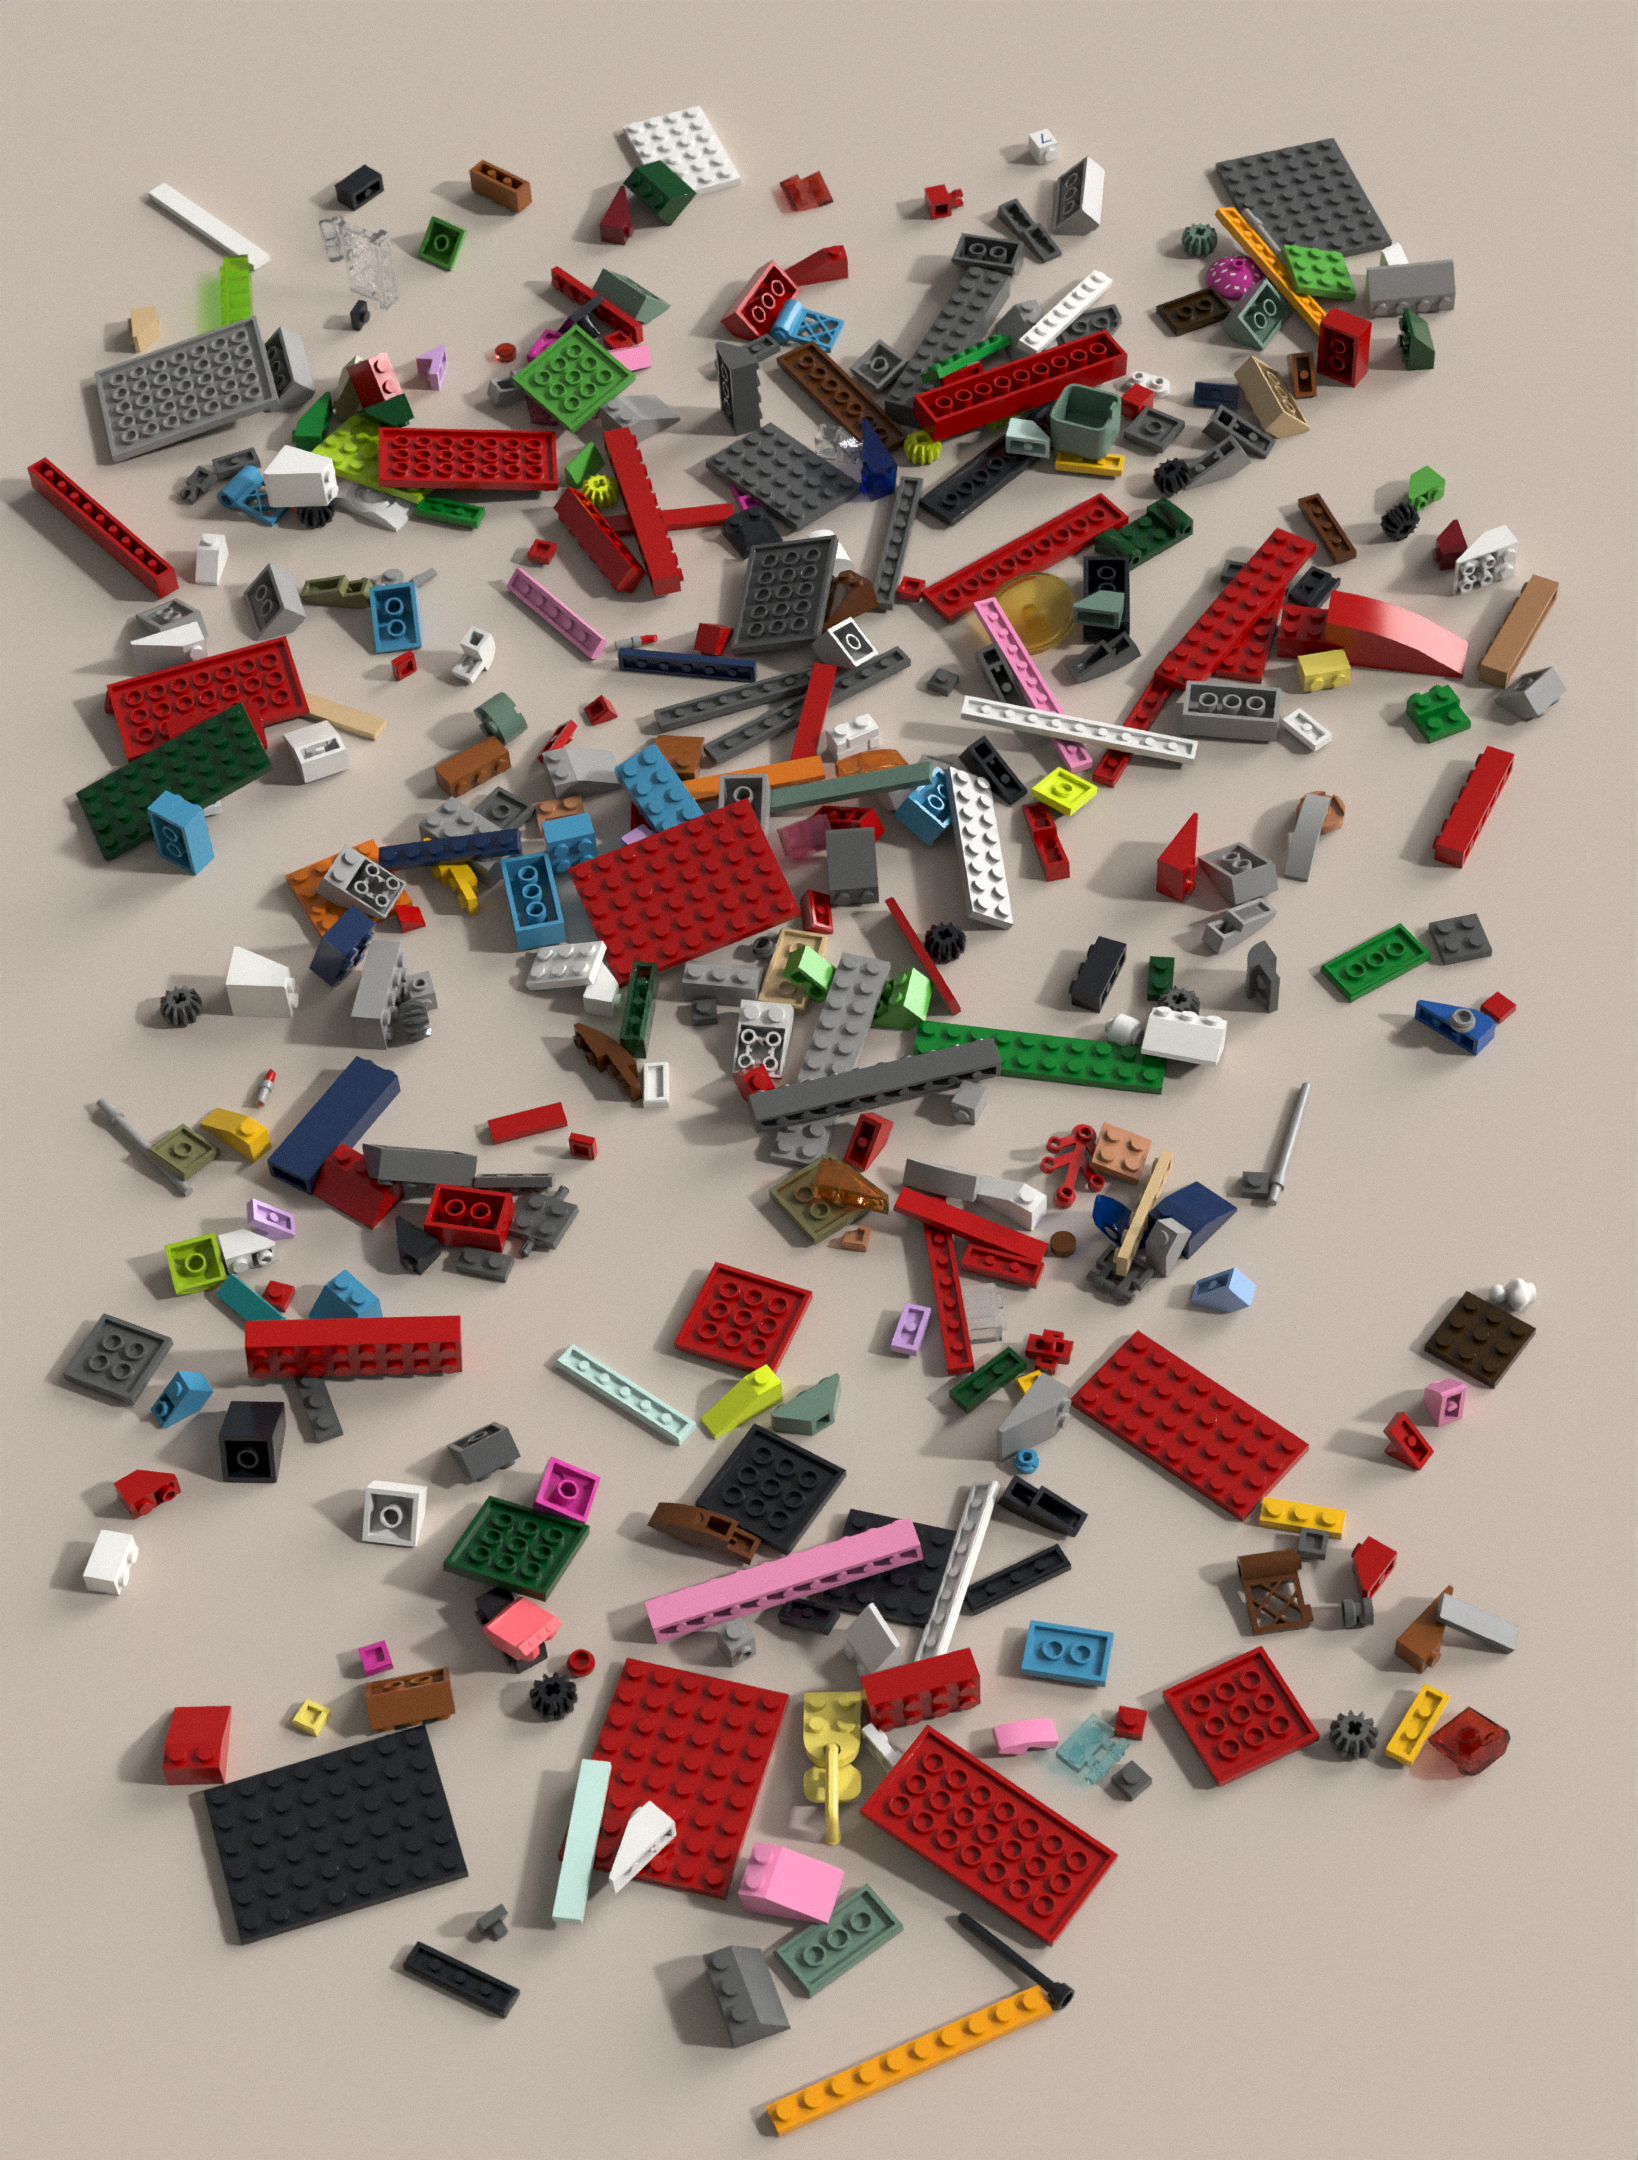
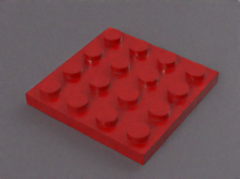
[674,1262,813,1374]
[1162,1645,1320,1788]

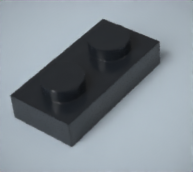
[777,1598,841,1636]

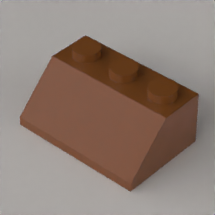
[365,1667,456,1732]

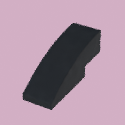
[997,1474,1088,1538]

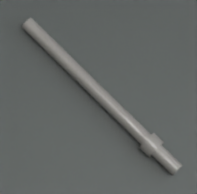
[1242,208,1313,297]
[1267,1083,1312,1206]
[96,1098,193,1196]

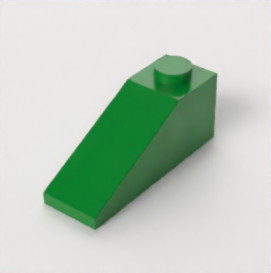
[292,392,333,452]

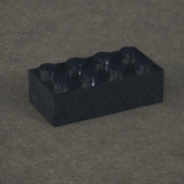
[1083,557,1130,642]

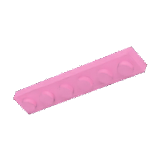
[506,568,608,660]

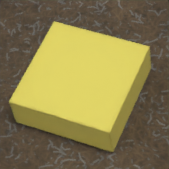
[291,1699,332,1737]

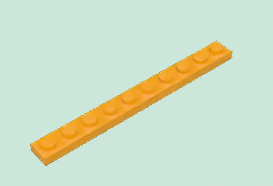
[1214,207,1327,336]
[766,1984,1052,2137]

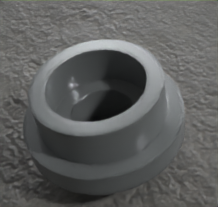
[752,936,777,959]

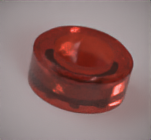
[495,343,517,363]

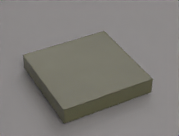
[147,1124,220,1182]

